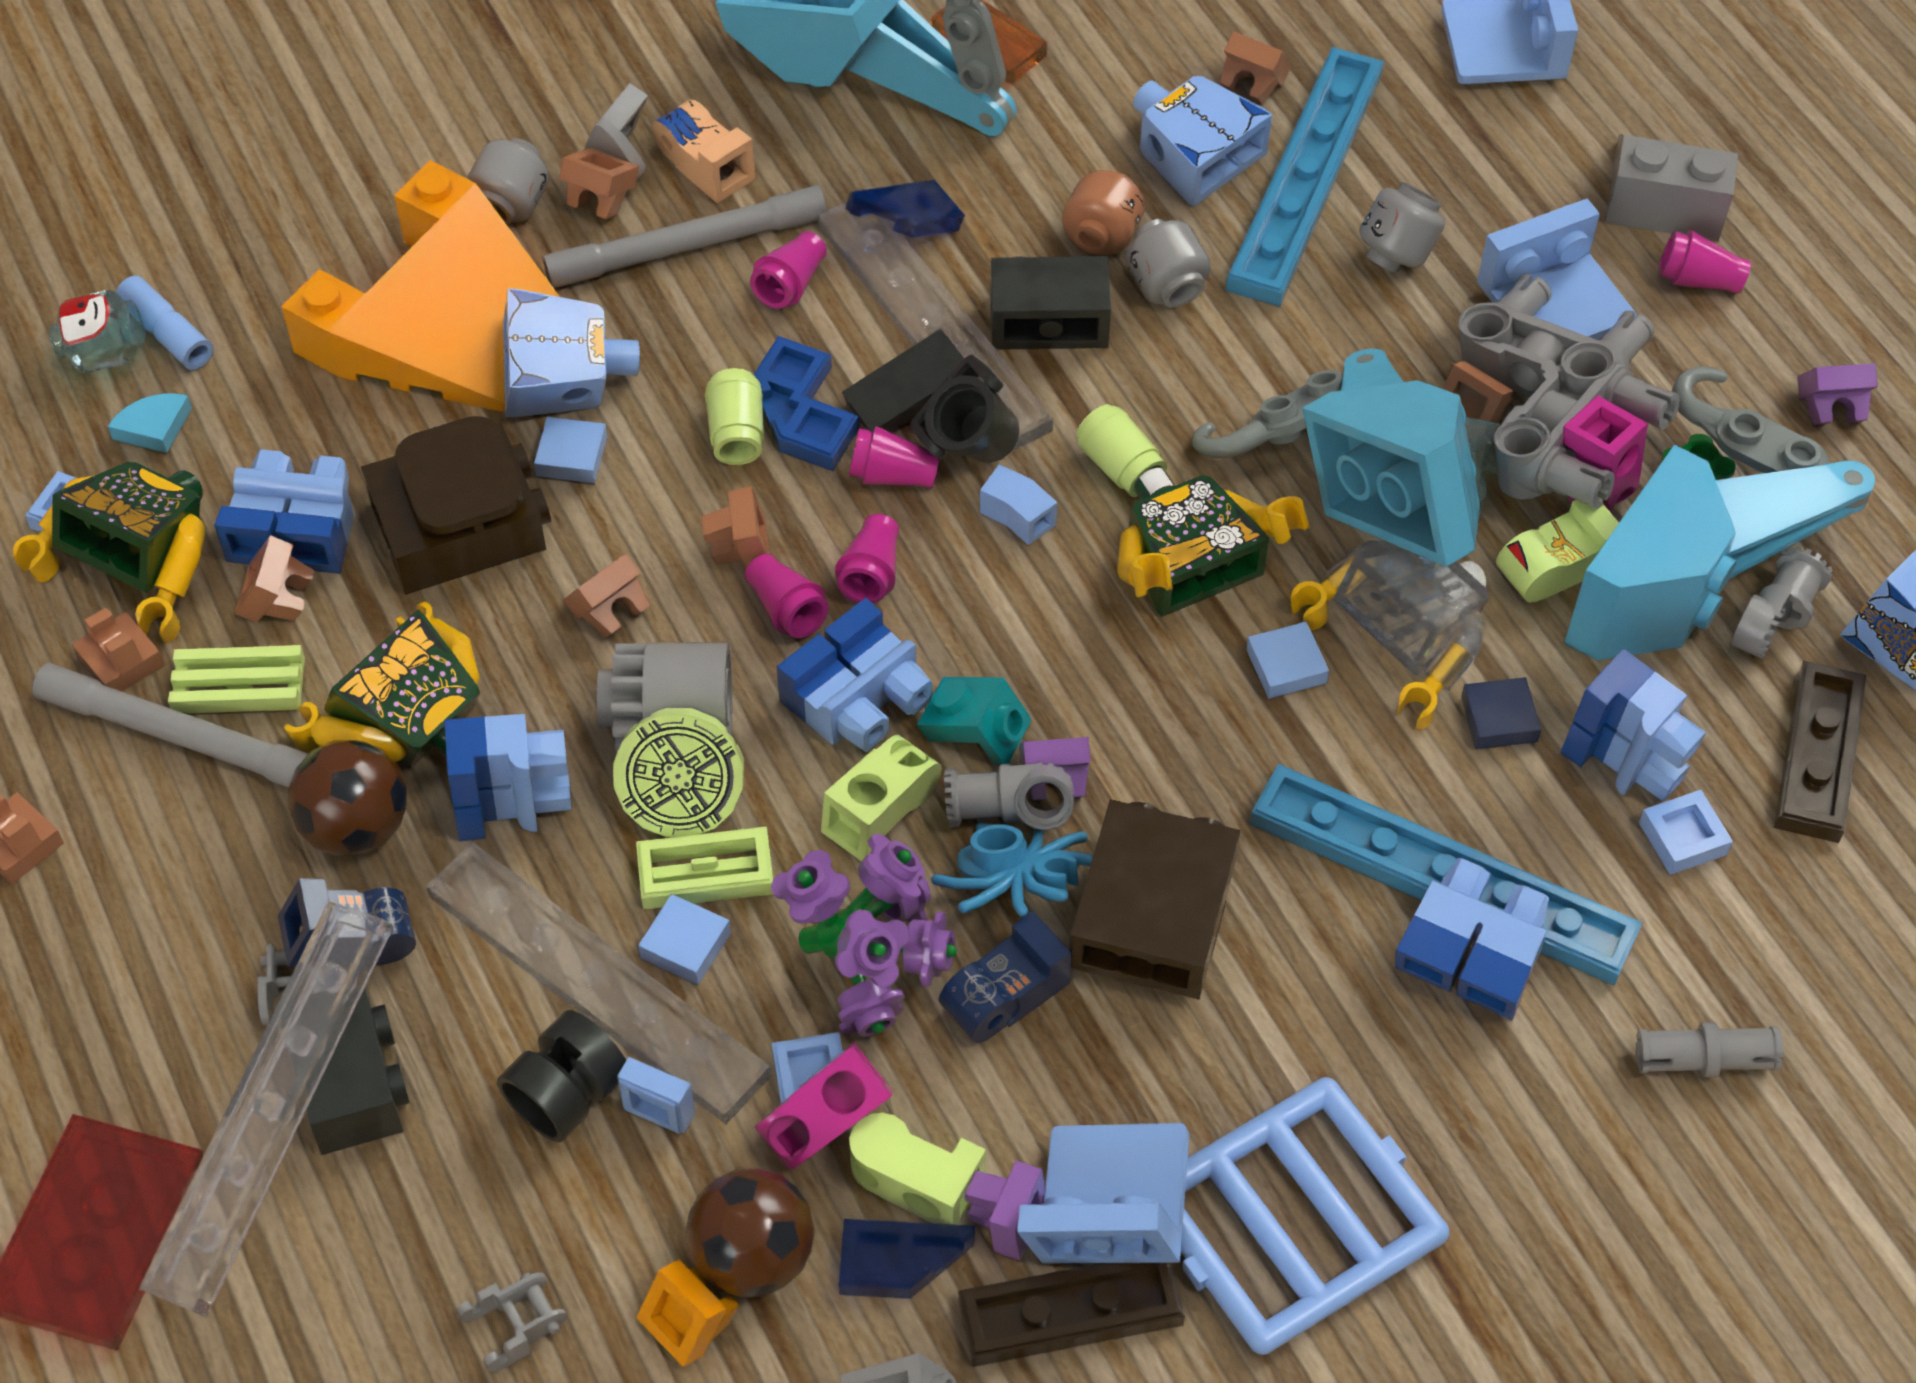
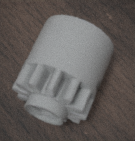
[597,642,732,751]

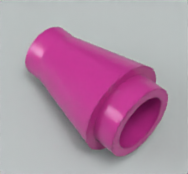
[1658,230,1751,294]
[750,231,827,309]
[849,426,939,488]
[835,514,899,604]
[745,554,829,638]

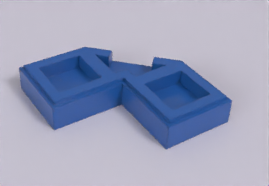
[753,336,859,471]

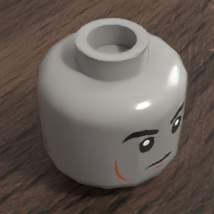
[467,138,550,225]
[1359,182,1445,273]
[1125,219,1211,308]

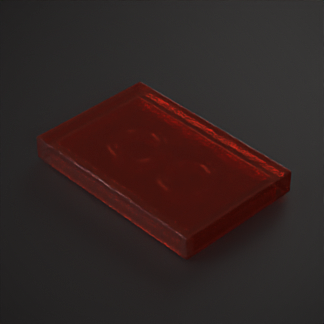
[0,1114,206,1351]

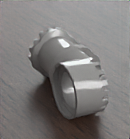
[1730,547,1833,659]
[944,762,1074,830]

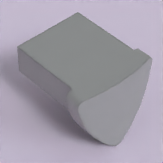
[585,83,648,181]

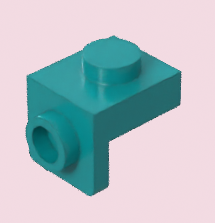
[917,676,1031,765]

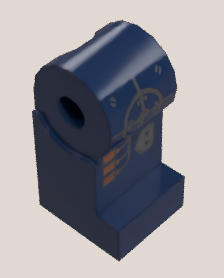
[278,878,416,967]
[938,910,1071,1043]

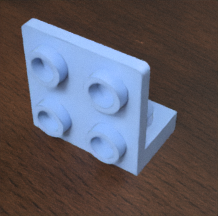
[1441,0,1578,84]
[1477,198,1637,340]
[1017,1123,1190,1264]

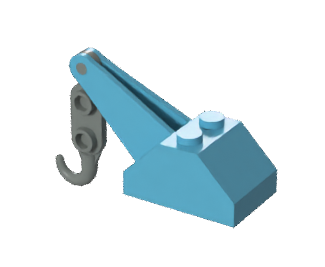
[715,0,1017,136]
[1192,349,1480,567]
[1564,366,1875,661]

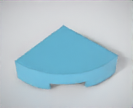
[107,393,192,453]

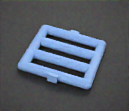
[1181,1077,1450,1355]

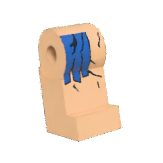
[652,100,756,203]

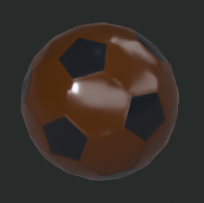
[288,740,407,856]
[686,1168,815,1297]

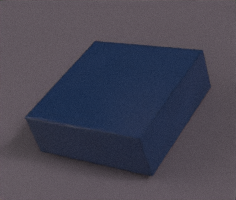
[1461,677,1541,749]

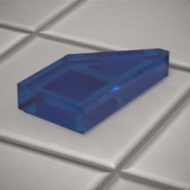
[845,180,965,238]
[839,1219,975,1299]

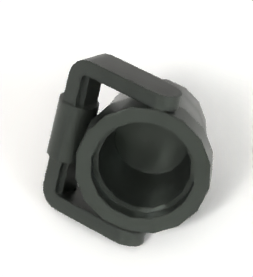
[910,355,1020,463]

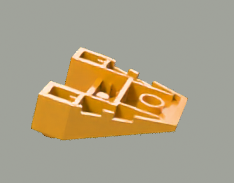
[281,160,560,412]

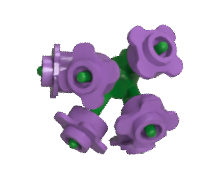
[771,834,957,1037]

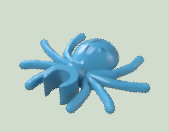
[931,823,1093,916]

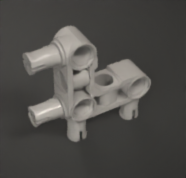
[1459,273,1680,509]

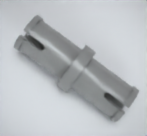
[1636,1022,1783,1077]

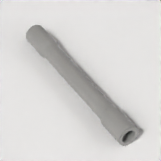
[542,185,827,288]
[32,663,309,788]

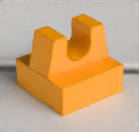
[636,1259,739,1367]

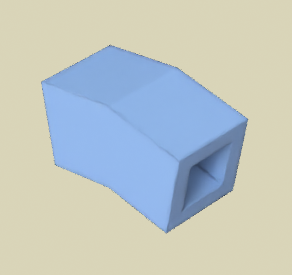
[980,464,1058,545]

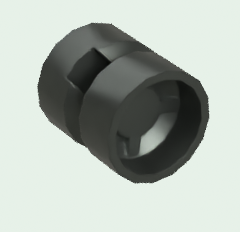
[497,1010,626,1143]

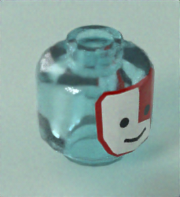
[50,290,145,373]

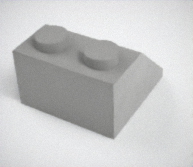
[1605,134,1738,242]

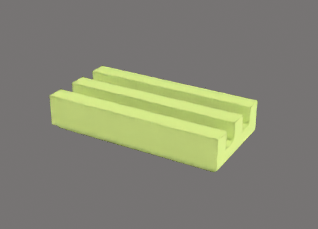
[168,645,305,714]
[636,826,773,910]

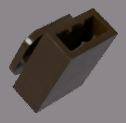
[361,416,551,595]
[1069,799,1240,1000]

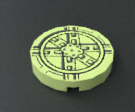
[613,708,744,837]

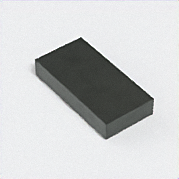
[842,328,964,433]

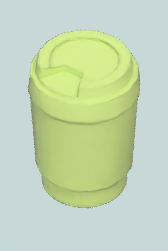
[705,368,764,465]
[1076,404,1167,497]

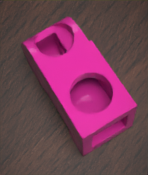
[1563,395,1648,513]
[754,1042,893,1171]

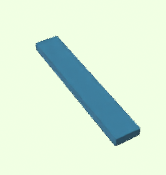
[1226,47,1384,307]
[1249,764,1643,986]

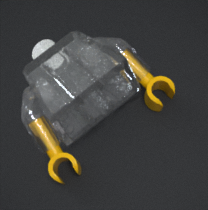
[1291,540,1489,730]

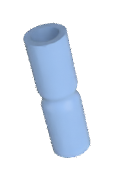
[115,276,213,370]

